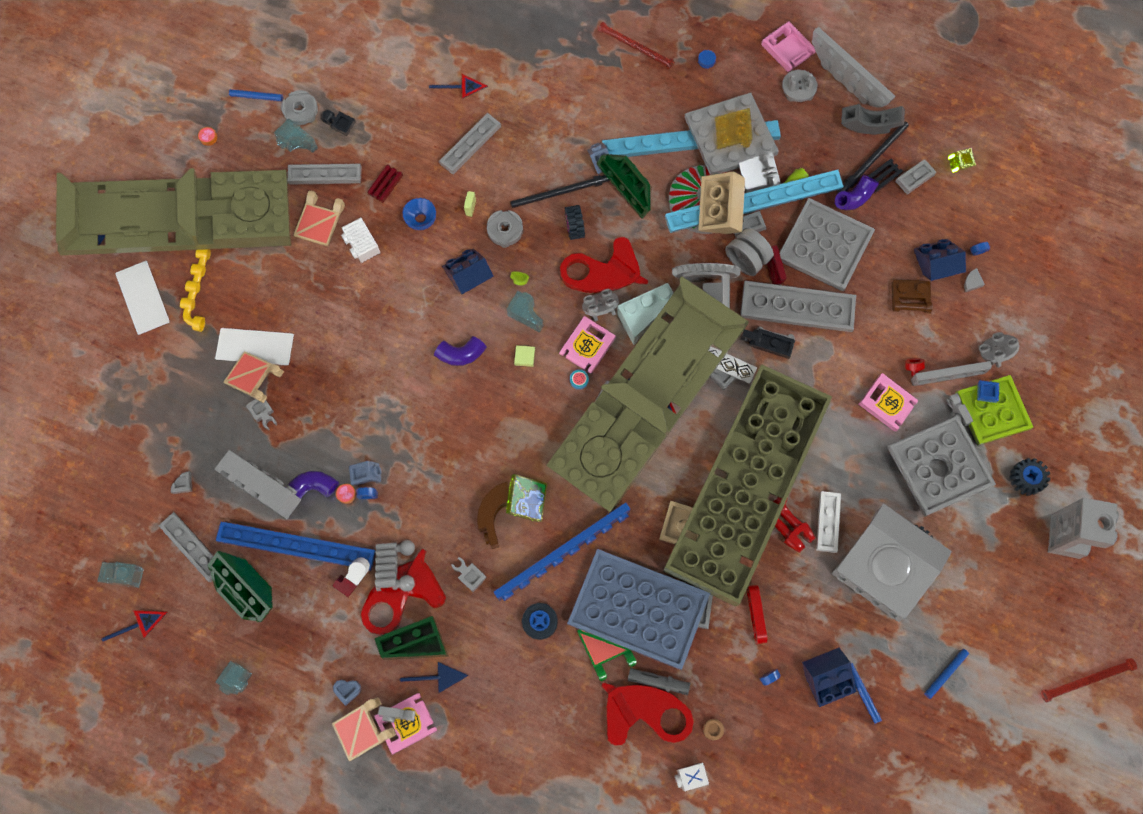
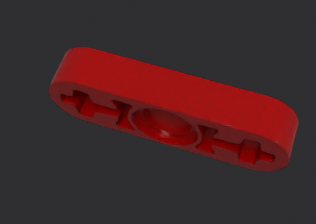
[747,585,767,644]

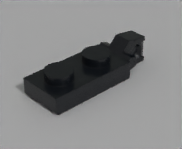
[741,328,795,359]

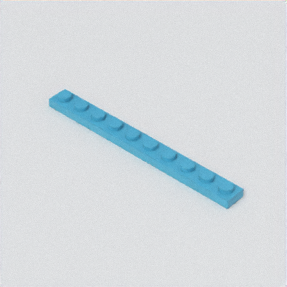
[602,120,781,157]
[665,170,843,233]

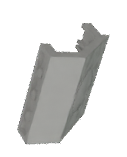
[832,504,952,622]

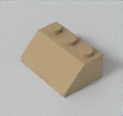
[698,172,745,234]

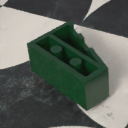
[374,616,449,660]

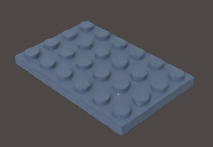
[567,549,710,670]

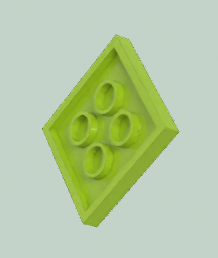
[955,375,1033,446]

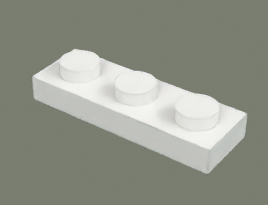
[816,491,841,553]

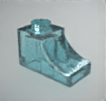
[274,119,318,153]
[507,291,543,332]
[97,562,144,588]

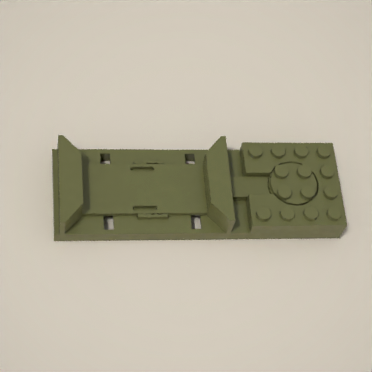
[56,168,291,256]
[546,276,749,512]
[663,364,832,607]

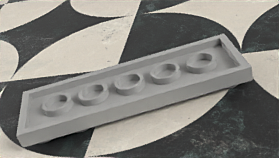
[740,281,856,332]

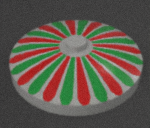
[669,165,727,234]

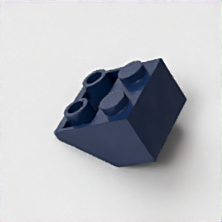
[914,239,966,281]
[442,248,494,294]
[802,647,856,707]

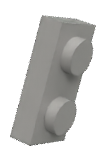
[896,159,936,195]

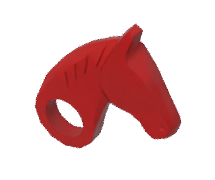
[560,237,648,293]
[361,549,446,636]
[601,683,694,746]

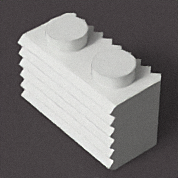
[341,218,380,263]

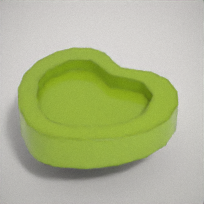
[510,271,529,285]

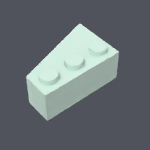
[617,283,673,345]

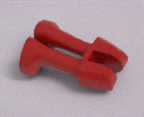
[773,497,816,553]

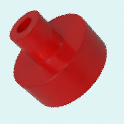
[905,358,925,376]

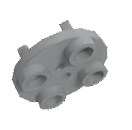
[782,70,817,102]
[582,289,619,322]
[979,332,1020,368]

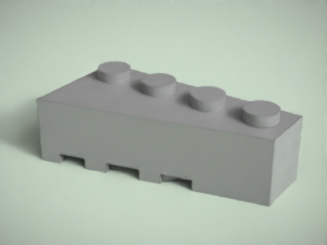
[215,450,301,519]

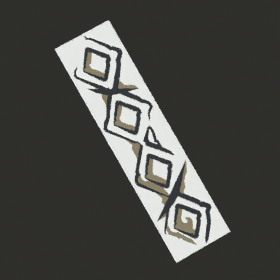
[708,347,757,384]

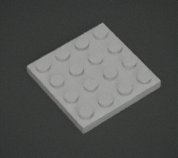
[684,93,779,175]
[780,198,875,292]

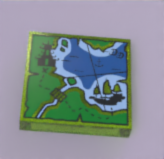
[506,474,547,522]

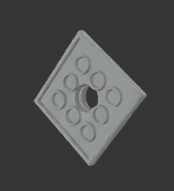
[887,415,996,517]

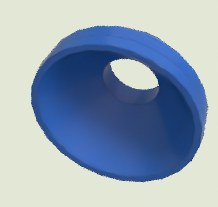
[403,198,436,230]

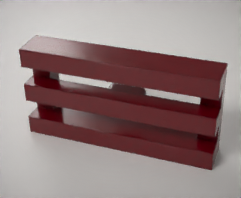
[367,164,403,203]
[767,246,787,285]

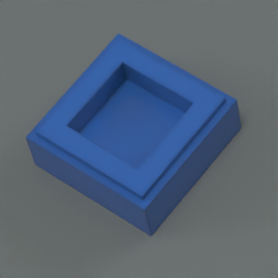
[977,380,999,403]

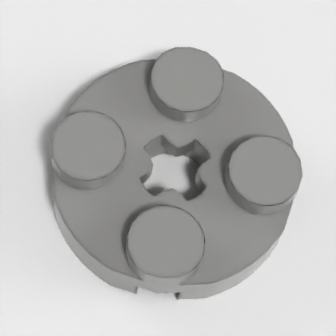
[281,90,318,125]
[487,210,523,248]

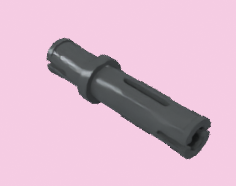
[628,668,691,696]

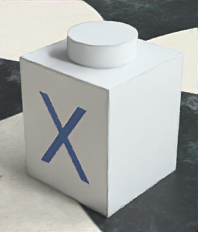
[675,763,709,791]

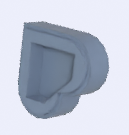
[333,680,361,706]

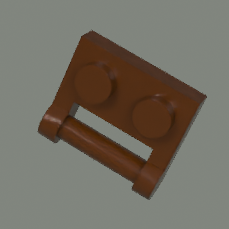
[891,280,933,313]

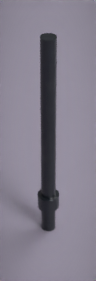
[837,121,909,194]
[510,175,610,208]

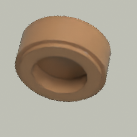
[703,719,724,741]

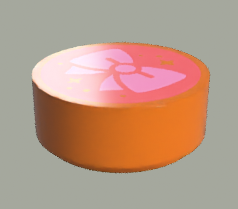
[198,127,217,146]
[336,484,356,504]

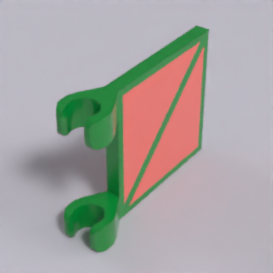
[577,629,636,681]

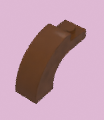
[477,482,512,549]

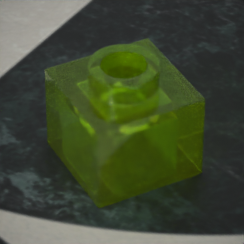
[948,148,976,172]

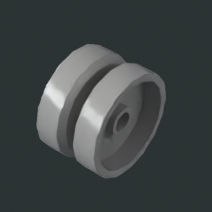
[725,228,774,276]

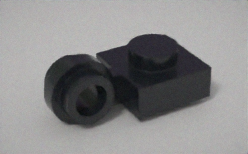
[321,109,356,136]

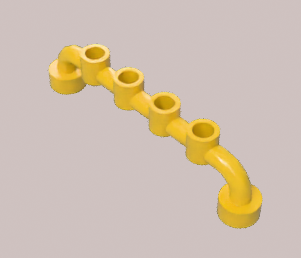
[180,249,211,332]

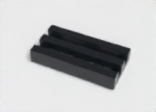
[868,159,903,194]

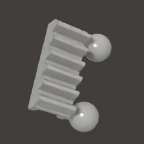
[375,540,415,591]

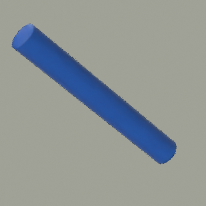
[229,89,283,102]
[924,649,969,699]
[851,663,882,724]

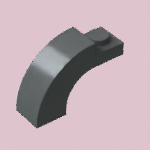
[842,104,905,134]

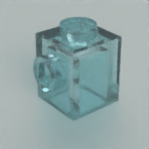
[216,661,252,695]

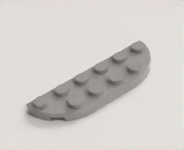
[812,27,895,107]

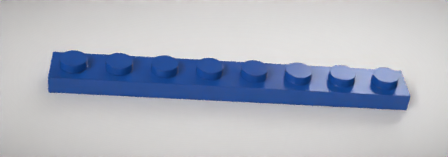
[494,503,630,601]
[216,522,376,571]

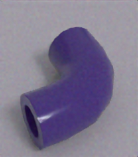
[835,175,879,210]
[434,336,487,366]
[285,471,339,499]

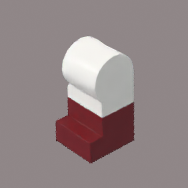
[332,557,370,598]

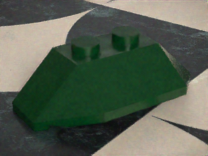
[596,154,652,219]
[207,551,273,622]

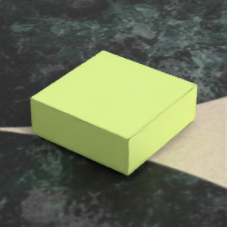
[464,191,476,217]
[514,346,535,367]

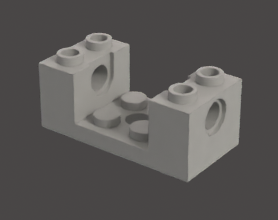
[1048,498,1119,559]

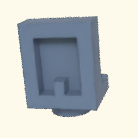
[587,143,609,174]
[349,461,381,486]

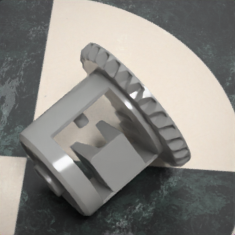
[672,263,741,308]

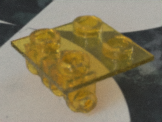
[715,108,753,150]

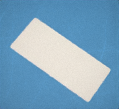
[115,261,170,335]
[215,328,294,365]

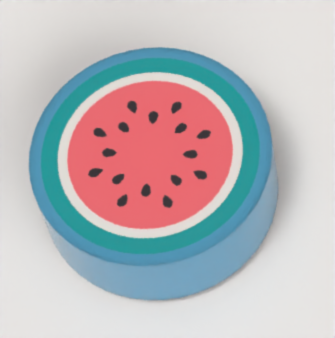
[570,370,589,390]

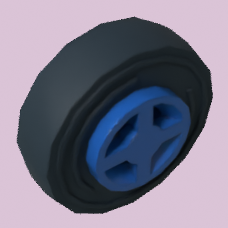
[522,603,558,640]

